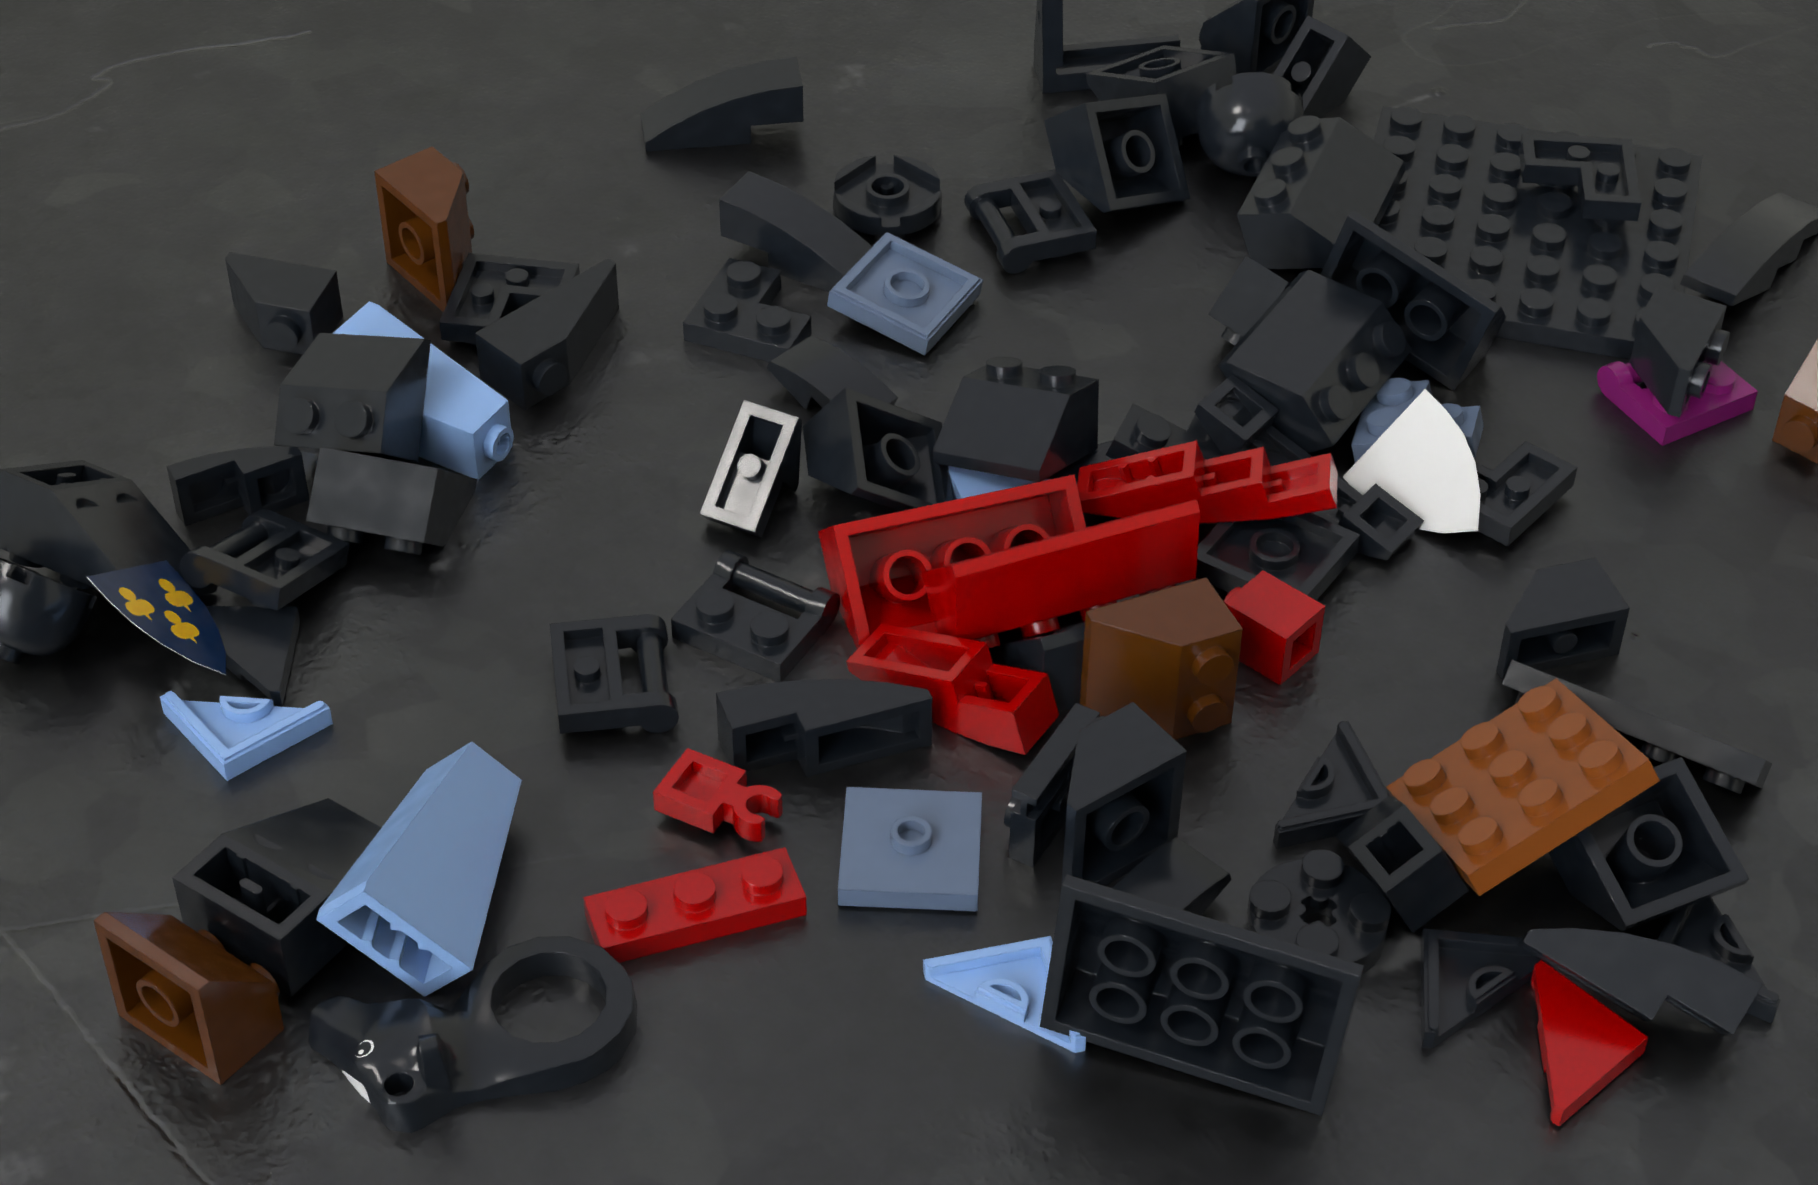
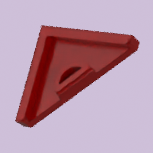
[1531,959,1648,1127]

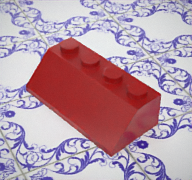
[818,474,1086,649]
[921,499,1200,648]

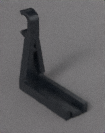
[1033,0,1181,94]

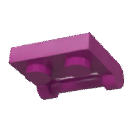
[1597,361,1758,446]

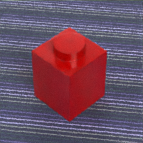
[1223,570,1325,685]

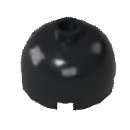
[1196,72,1304,176]
[0,558,97,664]

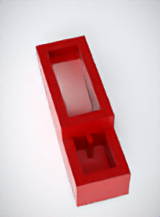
[846,624,1059,755]

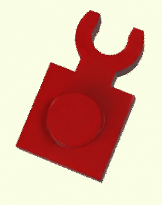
[653,748,783,842]

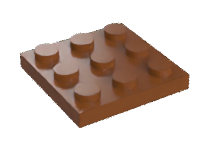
[1386,678,1660,896]

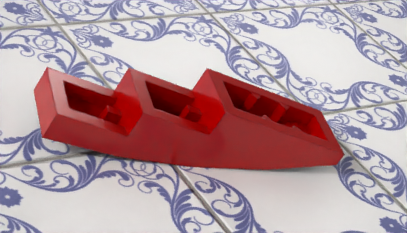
[1077,440,1338,523]

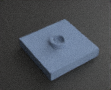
[827,232,983,355]
[838,787,982,911]

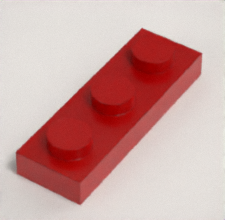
[583,847,807,963]

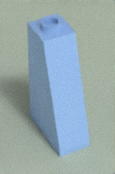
[332,301,514,480]
[316,741,522,997]

